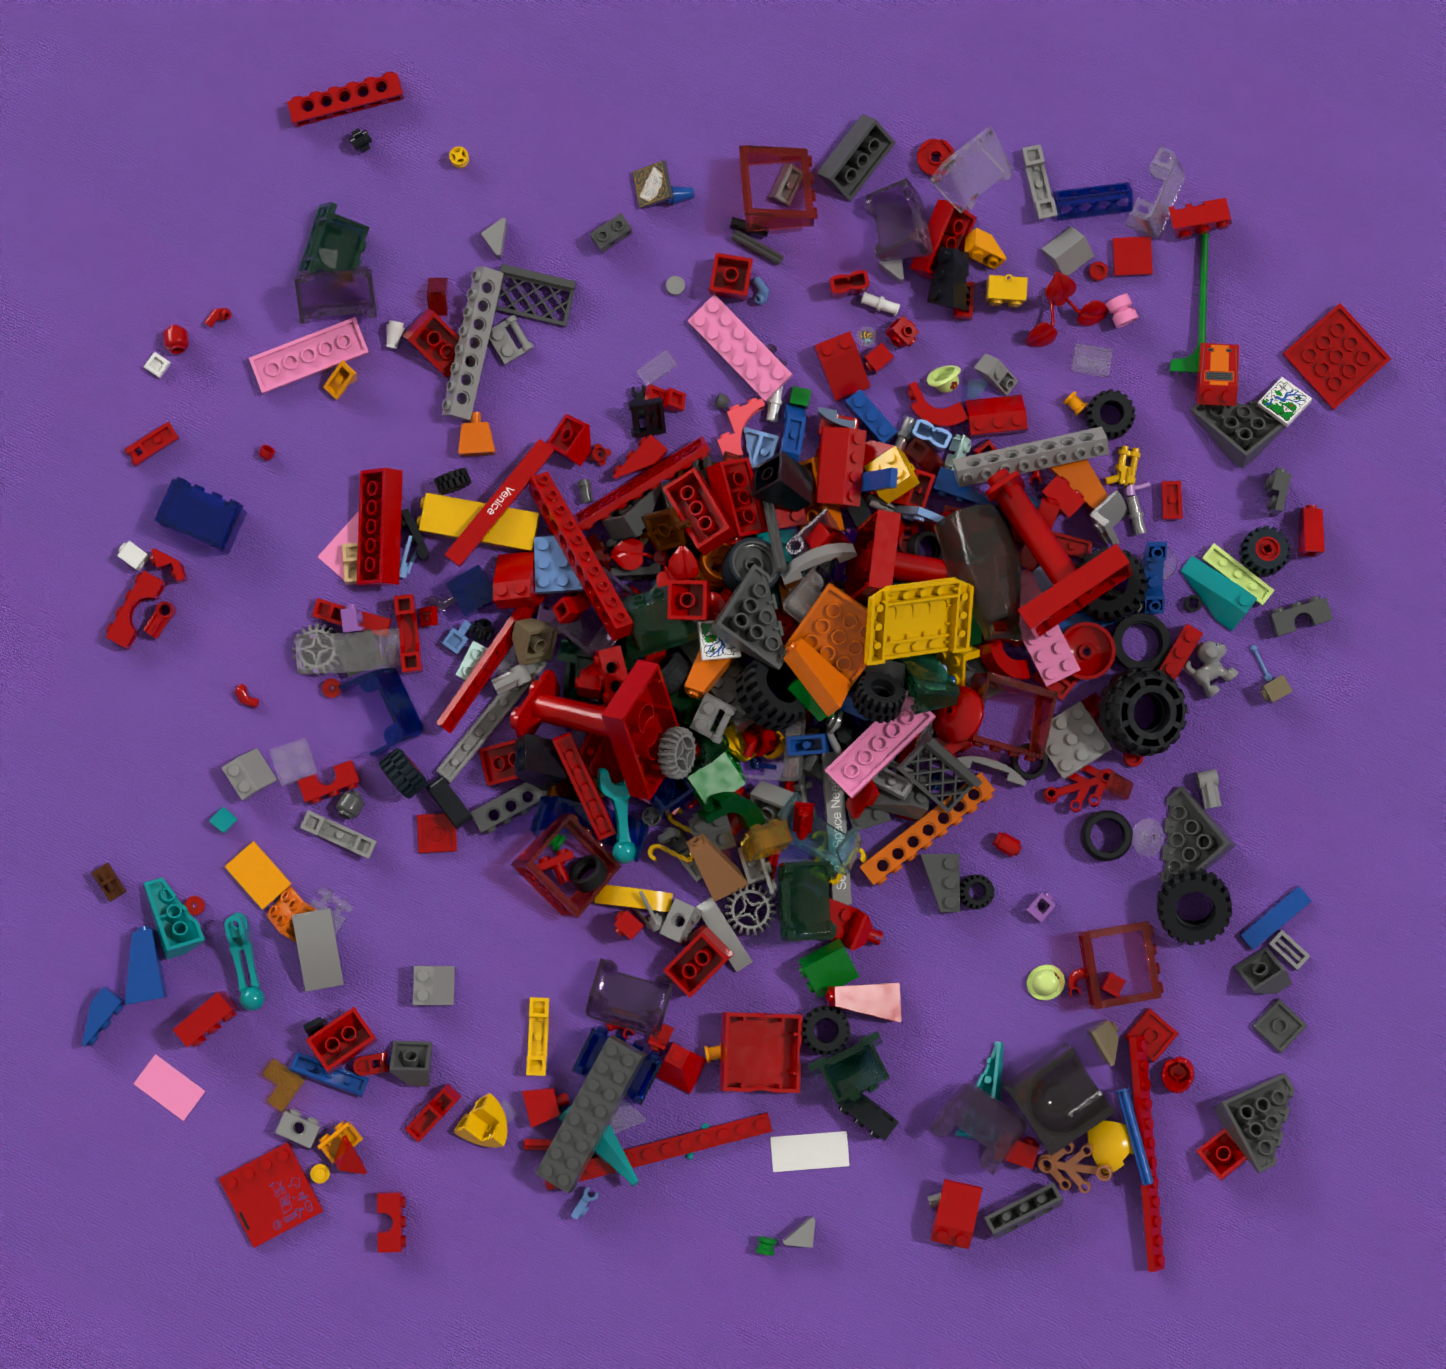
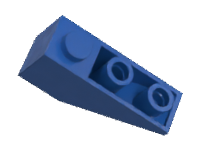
[82,986,125,1047]

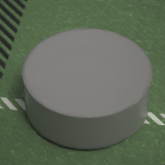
[666,276,685,296]

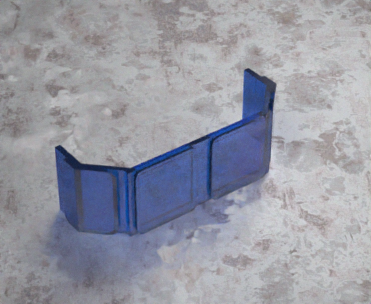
[530,795,649,862]

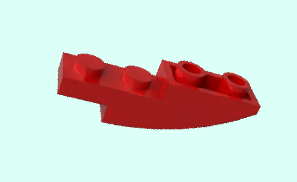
[312,598,392,638]

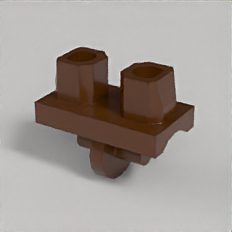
[92,862,127,902]

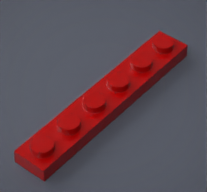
[553,732,617,840]

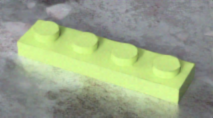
[1201,543,1275,606]

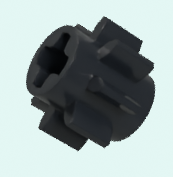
[350,128,373,153]
[470,618,495,642]

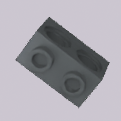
[590,213,633,254]

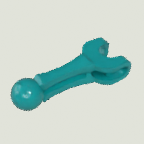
[598,768,637,864]
[224,912,265,1011]

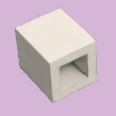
[117,541,150,571]

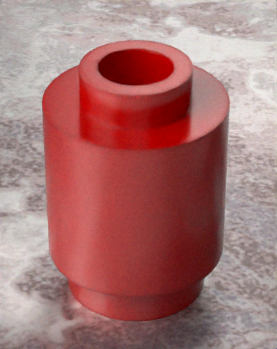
[992,831,1022,858]

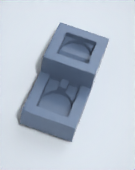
[818,407,855,429]

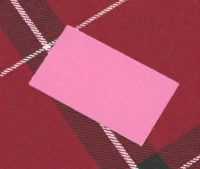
[318,511,359,580]
[134,1054,205,1121]

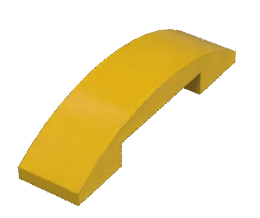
[594,884,673,913]
[526,997,549,1076]

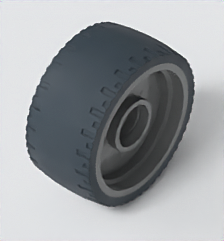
[721,537,781,592]

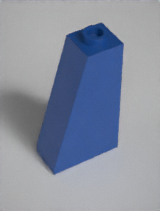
[125,926,167,1005]

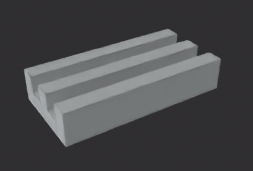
[1268,930,1310,970]

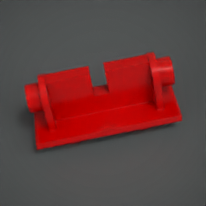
[792,801,814,840]

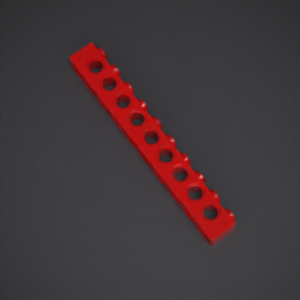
[528,471,633,641]

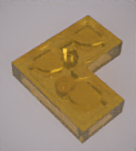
[262,1058,306,1112]

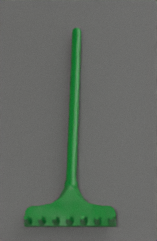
[1170,233,1209,375]

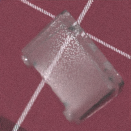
[930,126,1013,213]

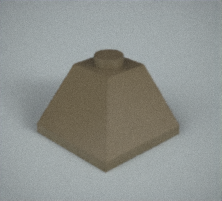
[512,618,559,665]
[1087,1019,1119,1066]

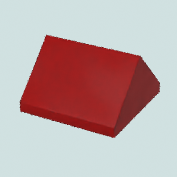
[1196,1128,1248,1181]

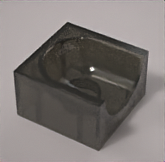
[1002,1042,1116,1156]

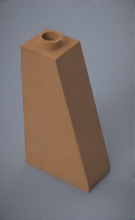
[686,833,749,902]

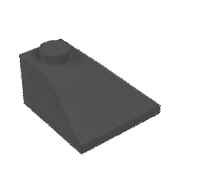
[1234,946,1292,994]
[389,1041,432,1086]

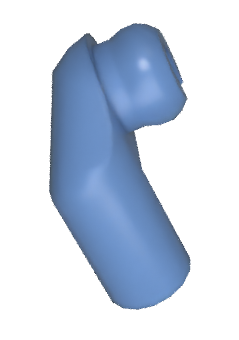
[752,276,769,305]

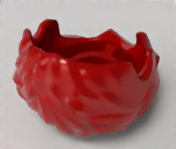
[1161,1056,1195,1094]

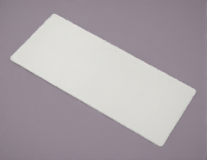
[770,1131,850,1172]

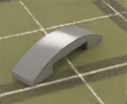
[1022,144,1058,220]
[781,543,857,585]
[957,756,1026,787]
[300,810,377,859]
[696,897,753,972]

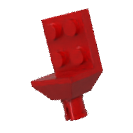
[807,895,883,951]

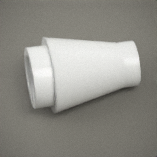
[386,320,405,349]

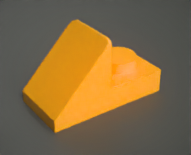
[323,360,357,400]

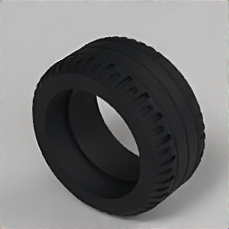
[658,653,692,696]
[1080,810,1133,861]

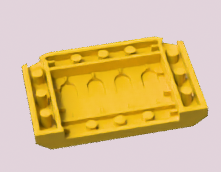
[864,577,974,666]

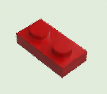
[1161,481,1183,520]

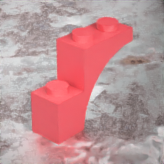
[717,397,765,461]

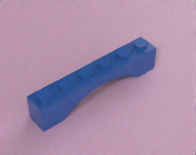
[933,467,1041,516]

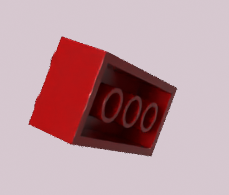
[663,467,737,556]

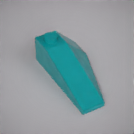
[1180,556,1257,631]
[143,878,205,960]

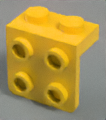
[936,645,980,686]

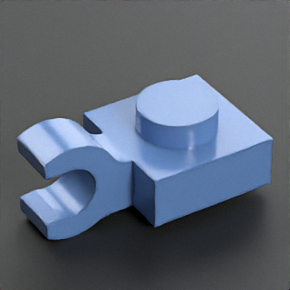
[442,620,472,654]
[571,1186,599,1220]

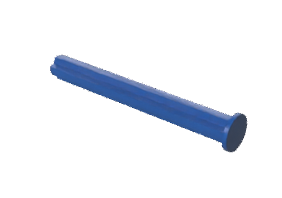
[1115,1088,1153,1186]

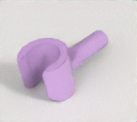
[1124,482,1150,497]

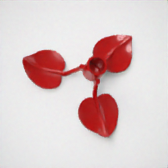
[1025,271,1108,347]
[611,518,689,595]
[645,545,726,631]

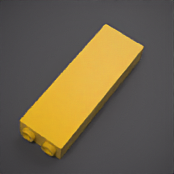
[417,493,540,552]

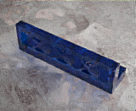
[1054,182,1133,220]

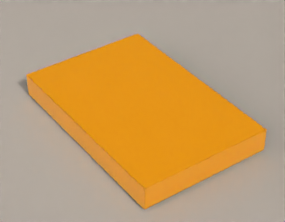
[224,841,292,910]

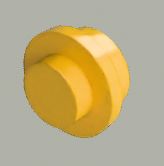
[310,1164,330,1184]

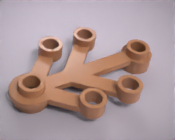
[1037,1141,1113,1193]

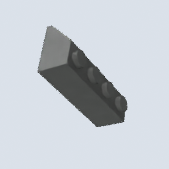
[817,114,896,201]

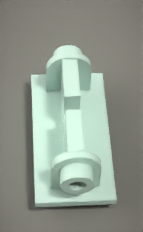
[944,434,971,471]
[455,641,488,680]

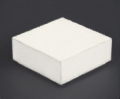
[144,352,171,378]

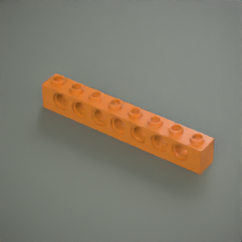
[859,772,995,886]

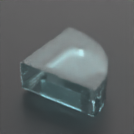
[967,380,987,400]

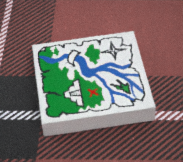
[1257,377,1312,427]
[697,620,741,661]

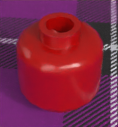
[163,324,189,354]

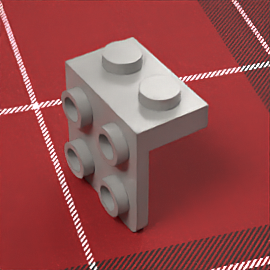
[1089,491,1129,546]

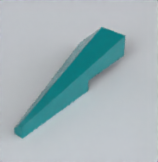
[955,1042,1004,1142]
[558,1106,639,1187]

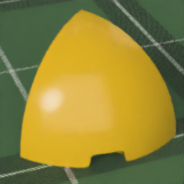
[454,1093,507,1148]
[1087,1121,1134,1173]

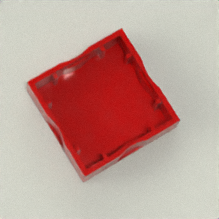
[719,1012,803,1093]

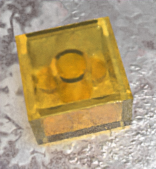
[740,819,793,863]

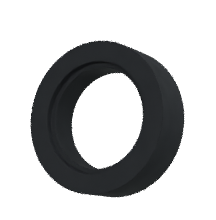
[1112,613,1170,669]

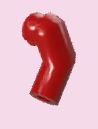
[204,308,232,328]
[742,729,758,758]

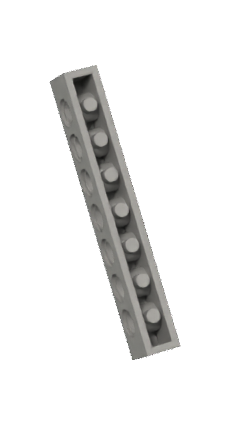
[442,266,504,421]
[952,426,1109,487]

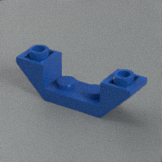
[780,403,806,462]
[1143,541,1167,614]

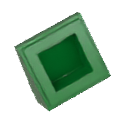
[789,386,811,409]

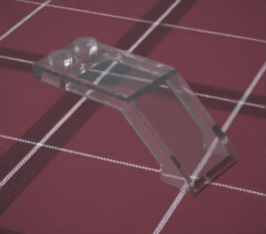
[295,628,401,674]

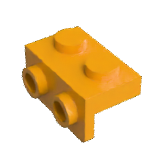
[317,1121,364,1164]

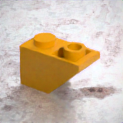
[964,227,1006,270]

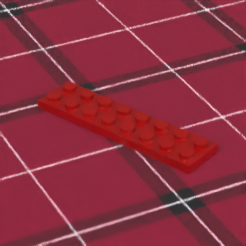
[573,436,711,531]

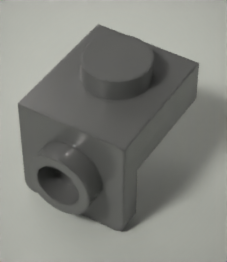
[657,827,689,853]

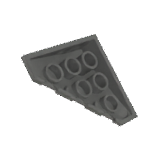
[1190,400,1286,469]
[708,564,787,671]
[1161,786,1236,882]
[1214,1073,1295,1173]

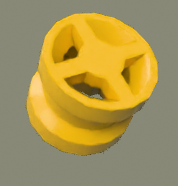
[449,146,469,169]

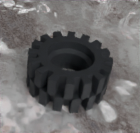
[434,468,471,495]
[960,874,995,909]

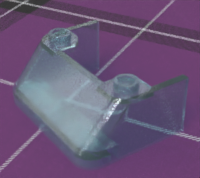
[777,792,862,876]

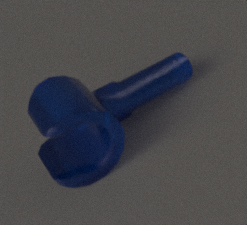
[750,758,777,770]

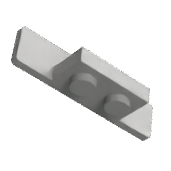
[737,827,778,897]

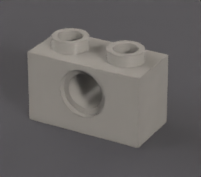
[659,898,701,945]
[275,1109,322,1149]

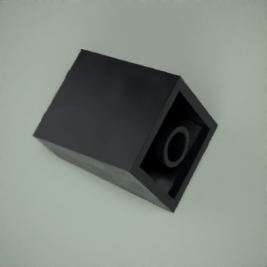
[752,451,813,512]
[514,733,566,791]

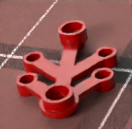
[1043,765,1116,813]

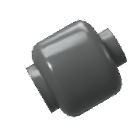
[336,790,365,820]

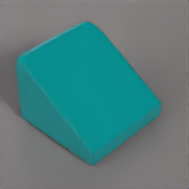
[209,807,238,834]

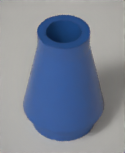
[666,186,694,205]

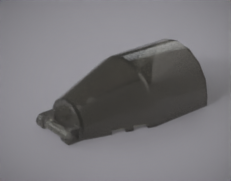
[934,504,1022,641]

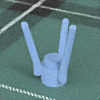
[399,535,417,578]

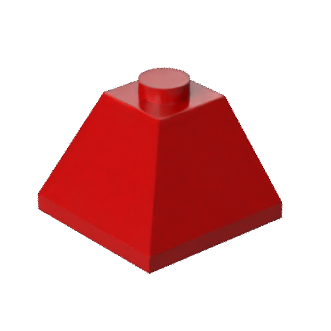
[546,414,591,467]
[656,1042,707,1094]

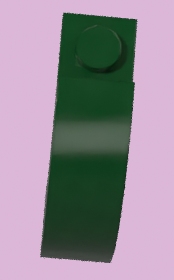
[697,792,766,832]

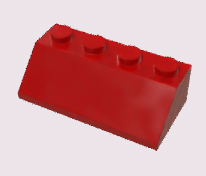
[910,199,977,281]
[815,427,866,509]
[706,457,768,542]

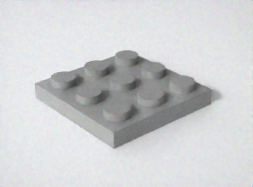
[1032,701,1112,780]

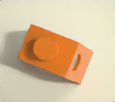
[458,412,496,457]

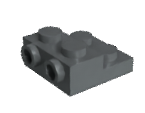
[1264,468,1291,516]
[688,813,736,850]

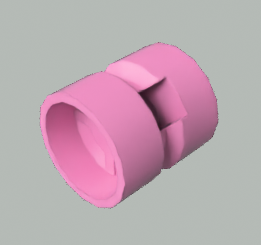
[1106,293,1139,328]

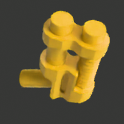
[1105,445,1141,486]

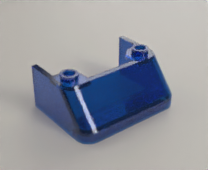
[339,667,424,758]

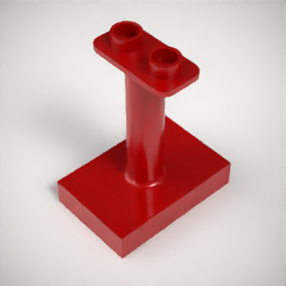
[985,468,1133,639]
[844,509,1010,622]
[510,660,679,800]

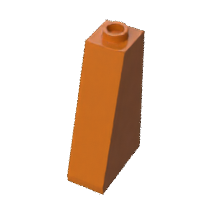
[1046,459,1108,512]
[783,638,852,717]
[684,649,742,699]

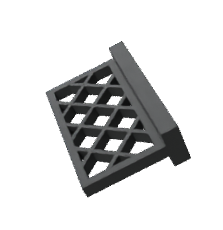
[495,264,577,326]
[896,731,982,813]

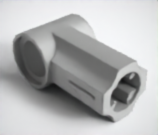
[491,664,533,695]
[1196,769,1221,809]

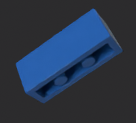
[845,389,898,444]

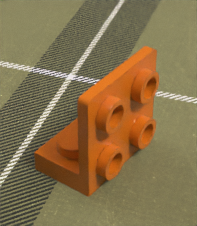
[266,886,317,943]

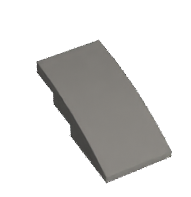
[292,908,344,992]

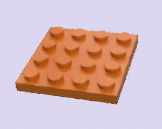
[784,582,868,687]

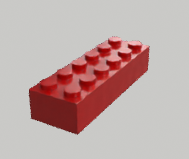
[356,468,403,587]

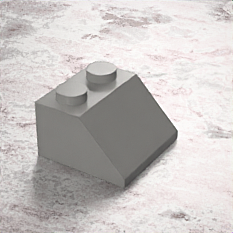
[222,748,278,801]
[750,780,795,835]
[413,965,455,1005]

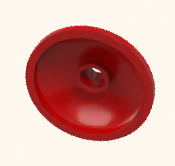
[1063,622,1116,680]
[932,686,984,743]

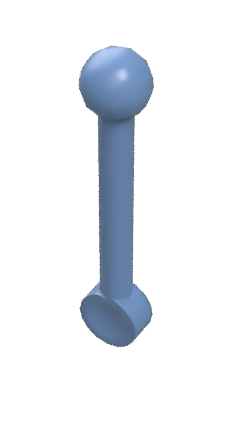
[1250,645,1273,682]

